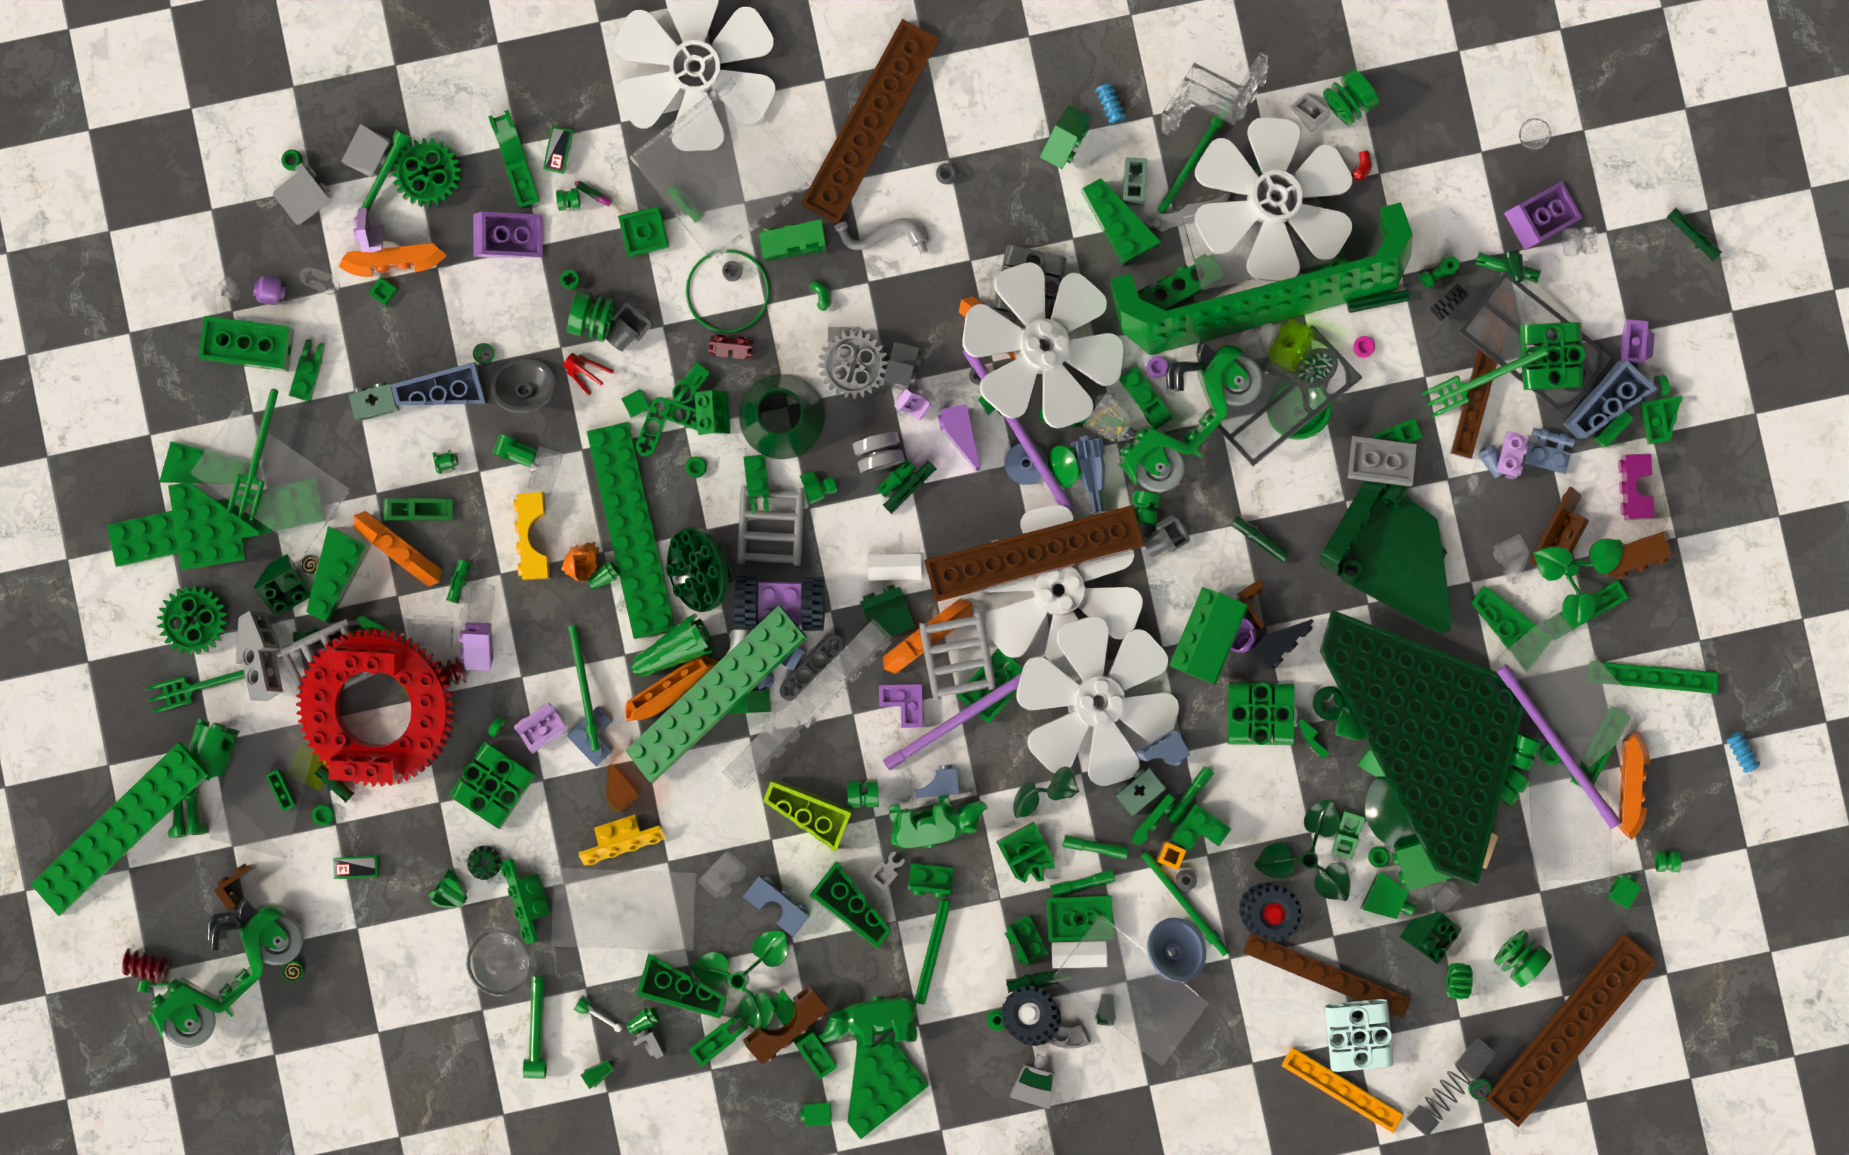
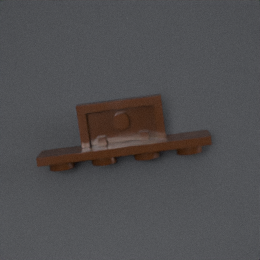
[1530,486,1589,568]

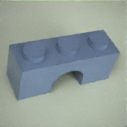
[743,875,810,937]

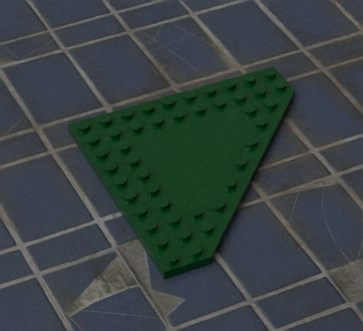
[1319,610,1530,886]

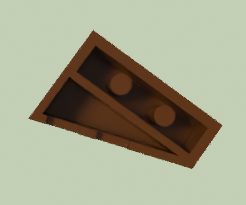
[1608,530,1675,579]

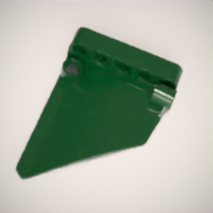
[1318,481,1452,634]

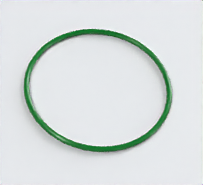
[686,250,770,333]

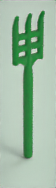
[1422,347,1550,417]
[227,388,279,520]
[145,669,245,713]

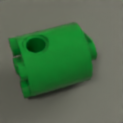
[188,718,240,781]

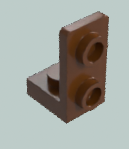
[1236,579,1265,630]
[214,863,255,911]

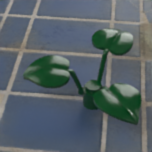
[1013,757,1079,818]
[1254,800,1350,901]

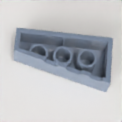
[1563,360,1657,439]
[391,362,488,405]

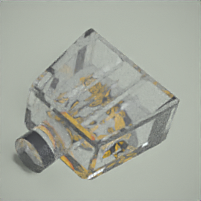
[1083,391,1137,442]

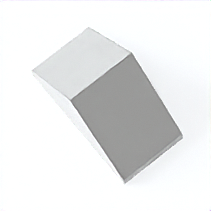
[1291,94,1331,132]

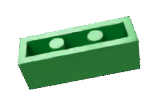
[1594,411,1633,448]
[265,769,297,812]

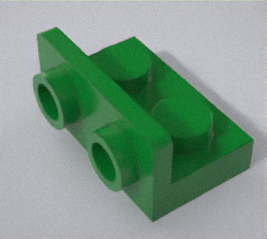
[695,390,730,435]
[908,863,954,898]
[1005,915,1049,966]

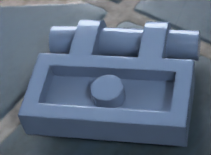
[1523,427,1575,474]

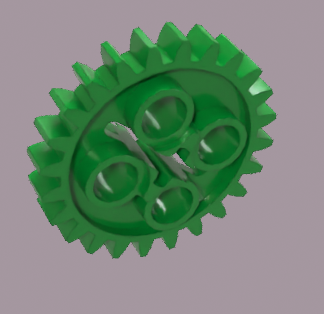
[391,138,462,208]
[157,586,228,655]

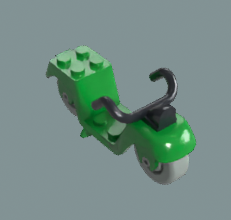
[1118,340,1263,492]
[147,897,303,1048]

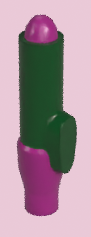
[574,181,612,207]

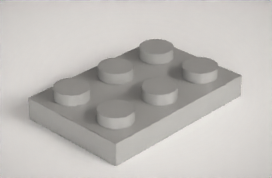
[1347,436,1417,487]

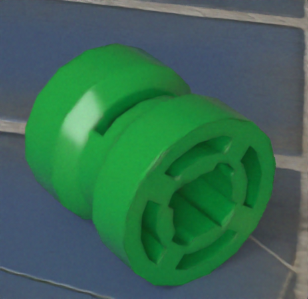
[556,188,580,211]
[1655,851,1681,872]

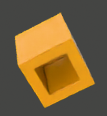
[1156,841,1186,870]

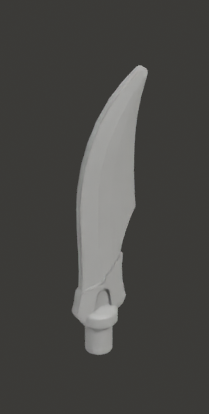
[1144,192,1230,232]

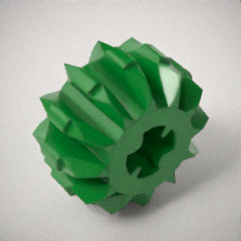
[1445,963,1473,1000]

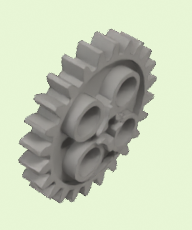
[818,329,888,399]

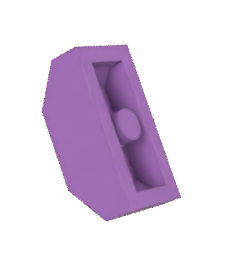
[1621,319,1655,364]

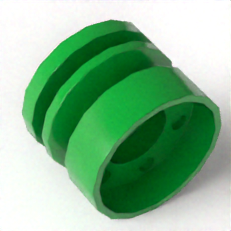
[1323,68,1379,126]
[567,290,615,342]
[1493,929,1552,988]

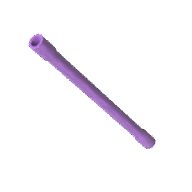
[962,349,1075,511]
[883,656,1049,770]
[1496,664,1621,829]

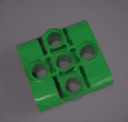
[1519,322,1585,390]
[1227,682,1294,746]
[449,741,536,829]

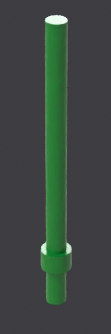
[1157,102,1232,214]
[569,625,600,752]
[1141,851,1230,957]

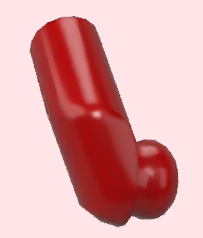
[1351,150,1372,181]

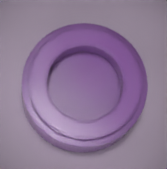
[1146,356,1168,378]

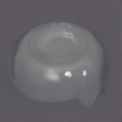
[1519,118,1552,151]

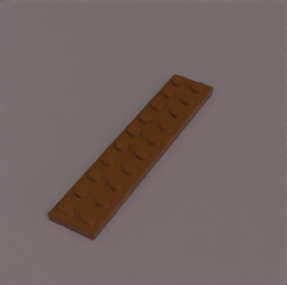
[801,19,940,224]
[924,505,1144,602]
[1485,933,1657,1128]

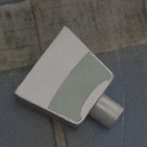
[1010,1054,1054,1109]

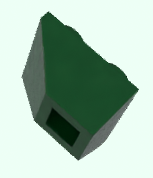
[254,554,311,617]
[1400,911,1462,964]

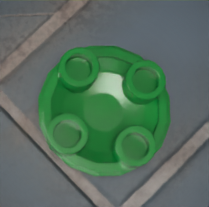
[1048,445,1082,487]

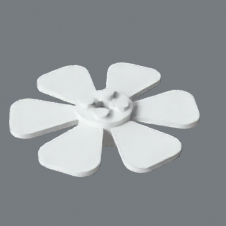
[614,0,775,152]
[1194,117,1352,281]
[962,262,1124,428]
[983,505,1143,674]
[1016,616,1179,786]

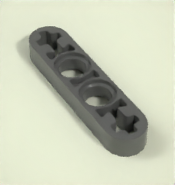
[779,635,844,701]

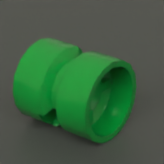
[1132,491,1161,525]
[1510,732,1543,771]
[1500,767,1530,807]
[847,779,879,808]

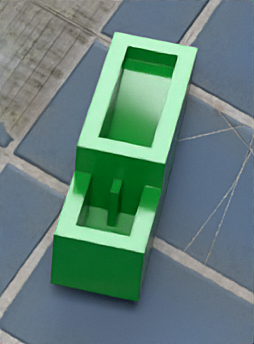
[383,498,453,521]

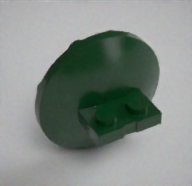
[665,527,736,612]
[1365,776,1419,848]

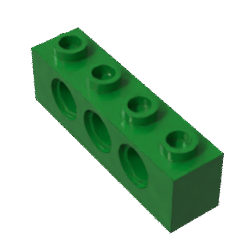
[1138,254,1225,311]

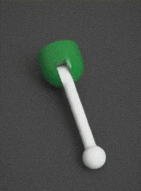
[573,995,622,1032]

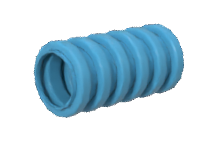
[1095,82,1127,124]
[1726,732,1761,773]

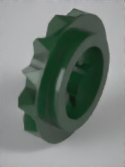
[1312,686,1347,720]
[467,845,502,880]

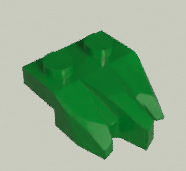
[996,821,1055,883]

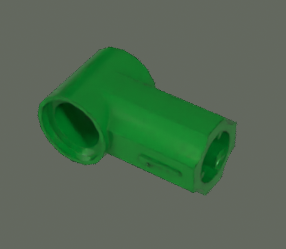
[492,434,538,468]

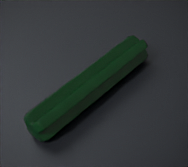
[1347,289,1410,313]

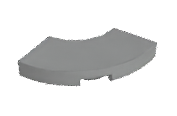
[1047,1024,1090,1049]

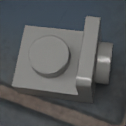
[633,1029,666,1059]

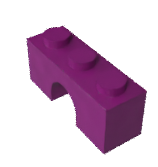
[1618,454,1655,520]

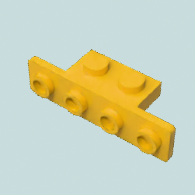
[579,814,666,866]

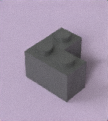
[884,342,922,390]

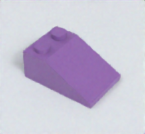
[1504,181,1583,250]
[473,212,543,258]
[938,404,980,472]

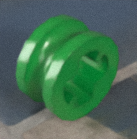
[560,270,580,290]

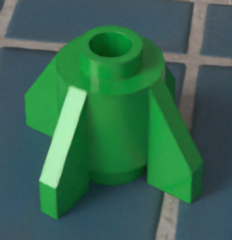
[428,869,468,909]

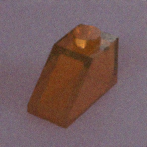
[606,763,641,813]

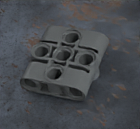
[993,245,1067,319]

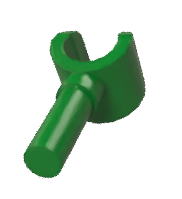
[137,979,169,993]

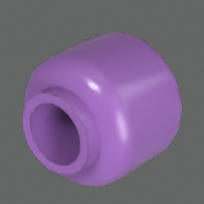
[253,276,286,305]

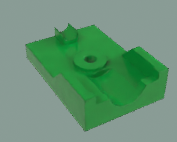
[956,648,1023,724]
[1047,895,1113,942]

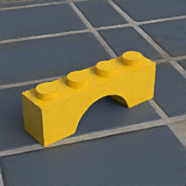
[513,492,550,581]

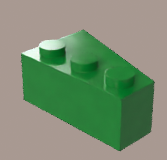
[759,219,827,261]

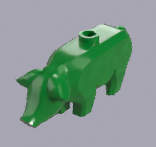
[889,795,988,849]
[818,996,917,1049]

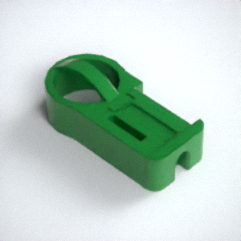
[672,362,710,405]

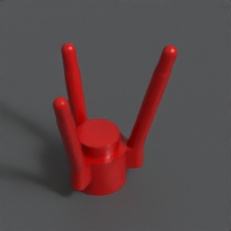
[563,353,614,395]

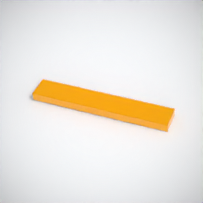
[1281,1047,1404,1133]

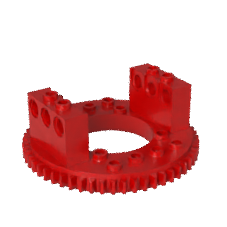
[296,628,455,787]

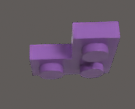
[879,684,923,728]

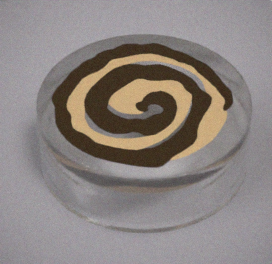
[300,554,320,576]

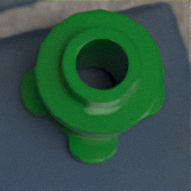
[433,449,459,474]

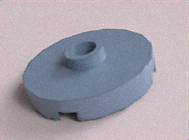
[1005,443,1047,485]

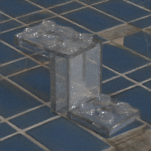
[1161,52,1269,136]

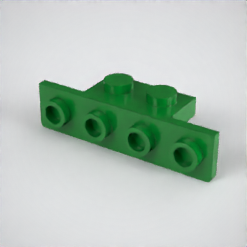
[501,859,551,944]

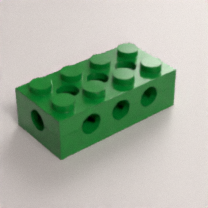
[198,316,294,372]

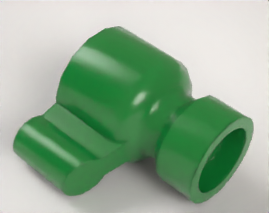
[799,471,838,504]

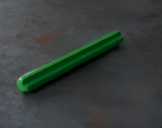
[914,899,951,1005]

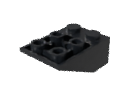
[1247,619,1314,670]

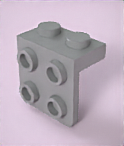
[273,163,332,225]

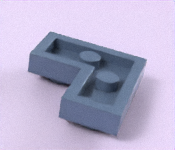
[567,706,613,767]

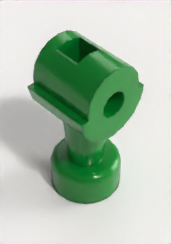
[1419,257,1459,289]

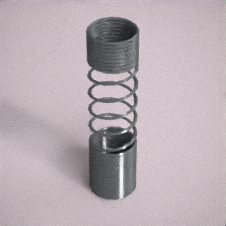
[1407,1038,1498,1137]

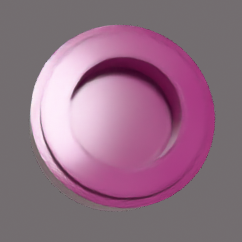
[1353,336,1375,358]

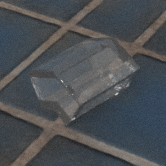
[219,275,243,302]

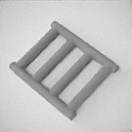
[737,485,804,567]
[919,612,996,701]
[275,619,375,693]

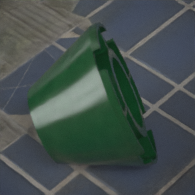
[739,374,824,459]

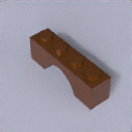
[743,984,829,1065]

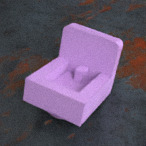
[894,388,932,420]

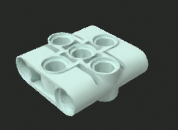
[1325,999,1394,1072]

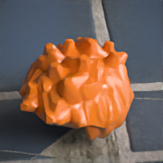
[561,542,600,582]

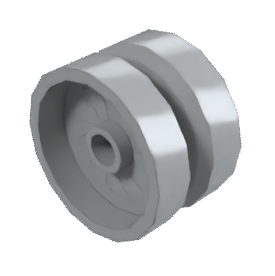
[852,432,905,474]

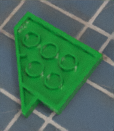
[168,482,261,570]
[847,1034,929,1140]

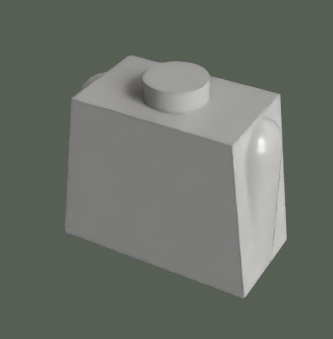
[341,124,392,177]

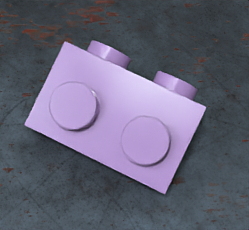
[353,208,384,253]
[1496,431,1529,480]
[514,703,568,754]

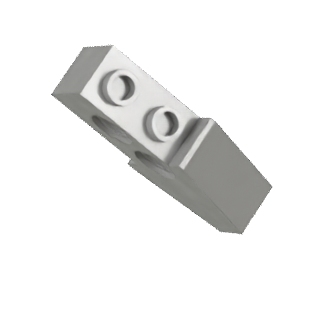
[236,611,283,701]

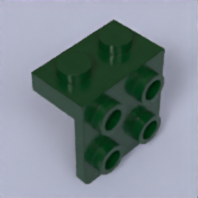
[860,585,914,642]

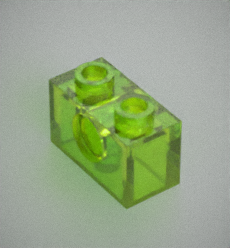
[1268,319,1315,373]

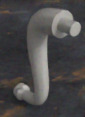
[834,218,928,255]

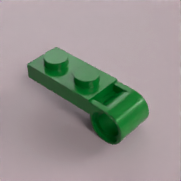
[1119,366,1173,429]

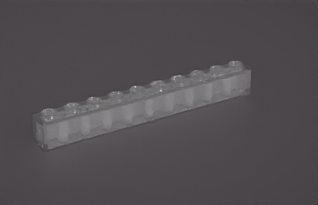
[722,619,892,790]

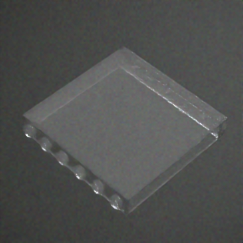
[630,77,811,259]

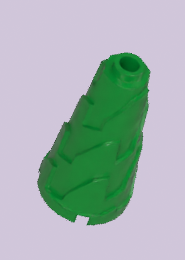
[630,614,715,677]

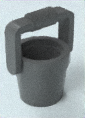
[606,303,652,352]
[1142,514,1190,557]

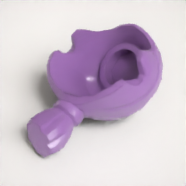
[1231,617,1257,653]

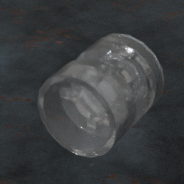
[1562,226,1598,256]

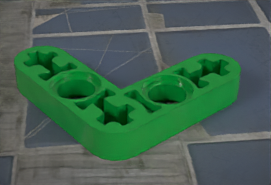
[636,397,697,457]

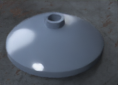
[1147,918,1206,982]

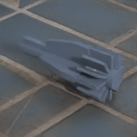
[1071,434,1105,513]

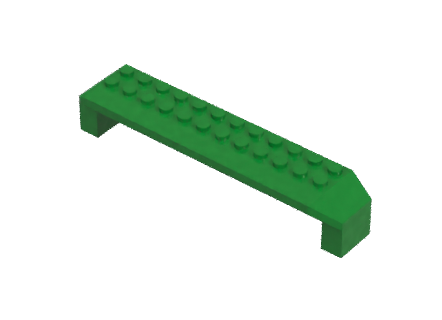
[1110,202,1413,355]

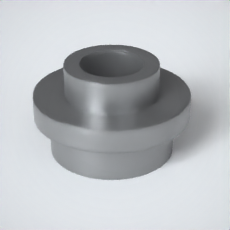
[936,163,957,185]
[1175,869,1197,891]

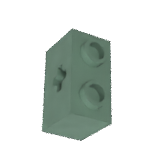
[1122,157,1147,205]
[349,382,400,422]
[1115,768,1166,816]

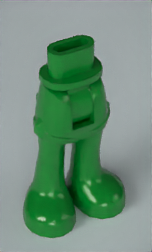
[168,787,209,838]

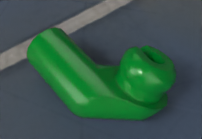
[809,279,832,311]

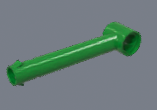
[523,976,547,1079]

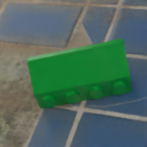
[1169,587,1249,685]

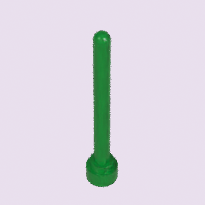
[356,129,412,217]

